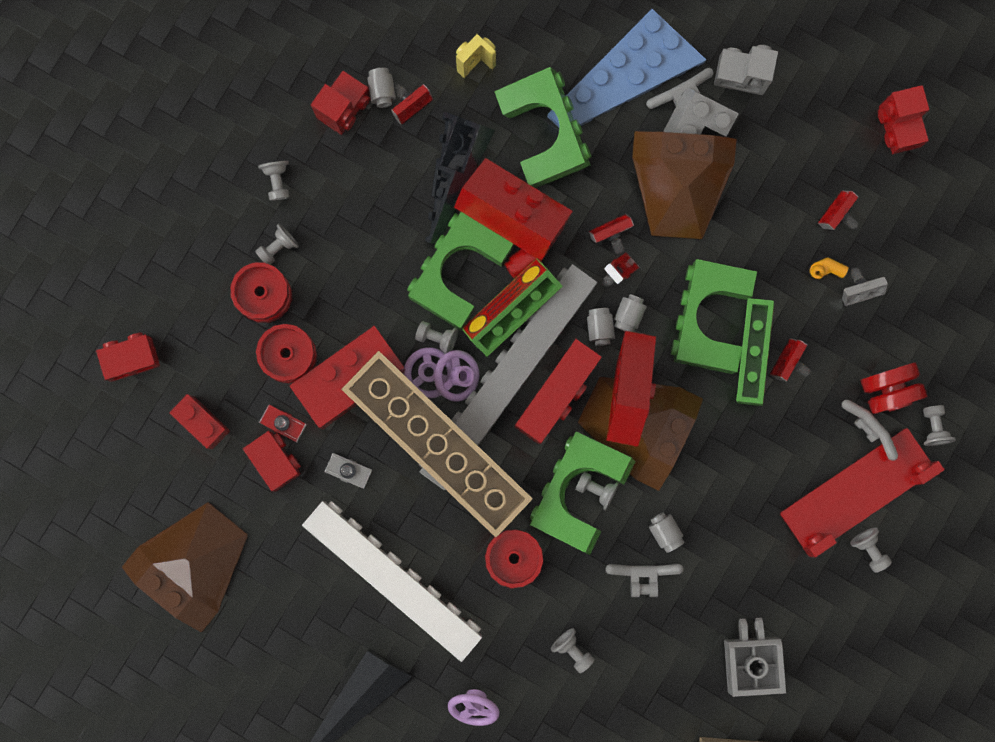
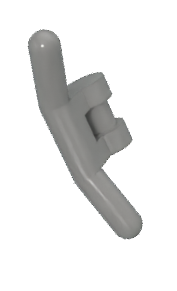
[646,68,713,109]
[842,400,898,461]
[606,564,684,597]

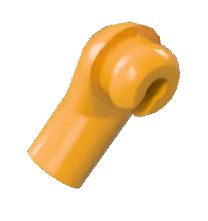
[810,258,849,279]

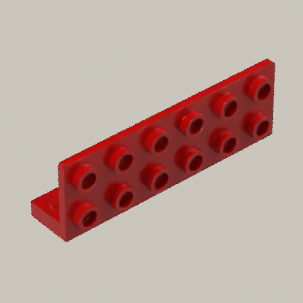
[780,428,944,557]

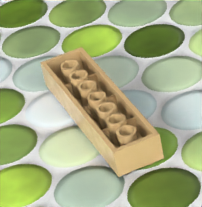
[341,351,533,537]

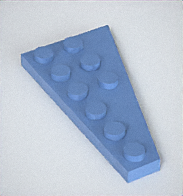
[547,9,706,127]

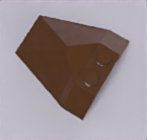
[632,131,737,239]
[577,377,703,491]
[122,502,248,632]

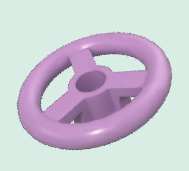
[404,348,452,398]
[434,350,479,401]
[448,689,499,726]

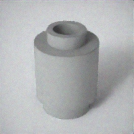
[367,68,396,108]
[614,294,647,332]
[587,308,615,346]
[649,512,684,553]

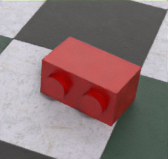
[96,333,160,382]
[170,394,230,450]
[243,431,301,492]

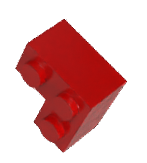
[311,71,370,135]
[878,85,929,154]

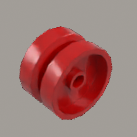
[231,263,292,323]
[256,324,318,384]
[860,362,928,414]
[485,529,543,588]

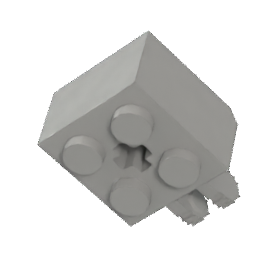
[724,618,786,697]

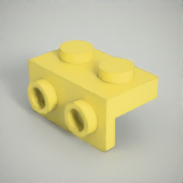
[456,34,496,78]

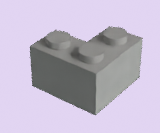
[714,45,778,95]
[663,87,738,136]

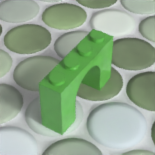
[494,67,591,188]
[407,212,515,331]
[671,259,757,374]
[530,432,636,555]

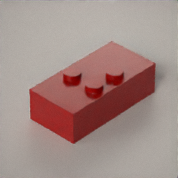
[454,158,573,261]
[290,326,406,430]
[606,331,656,447]
[515,339,601,445]

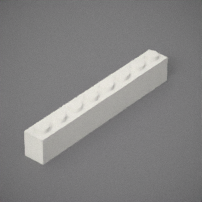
[302,501,482,662]

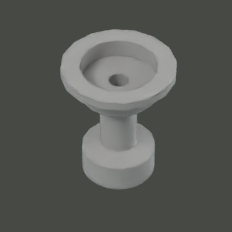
[258,161,290,201]
[255,223,299,265]
[415,321,458,354]
[923,405,956,446]
[575,471,619,511]
[850,528,892,572]
[551,628,594,673]

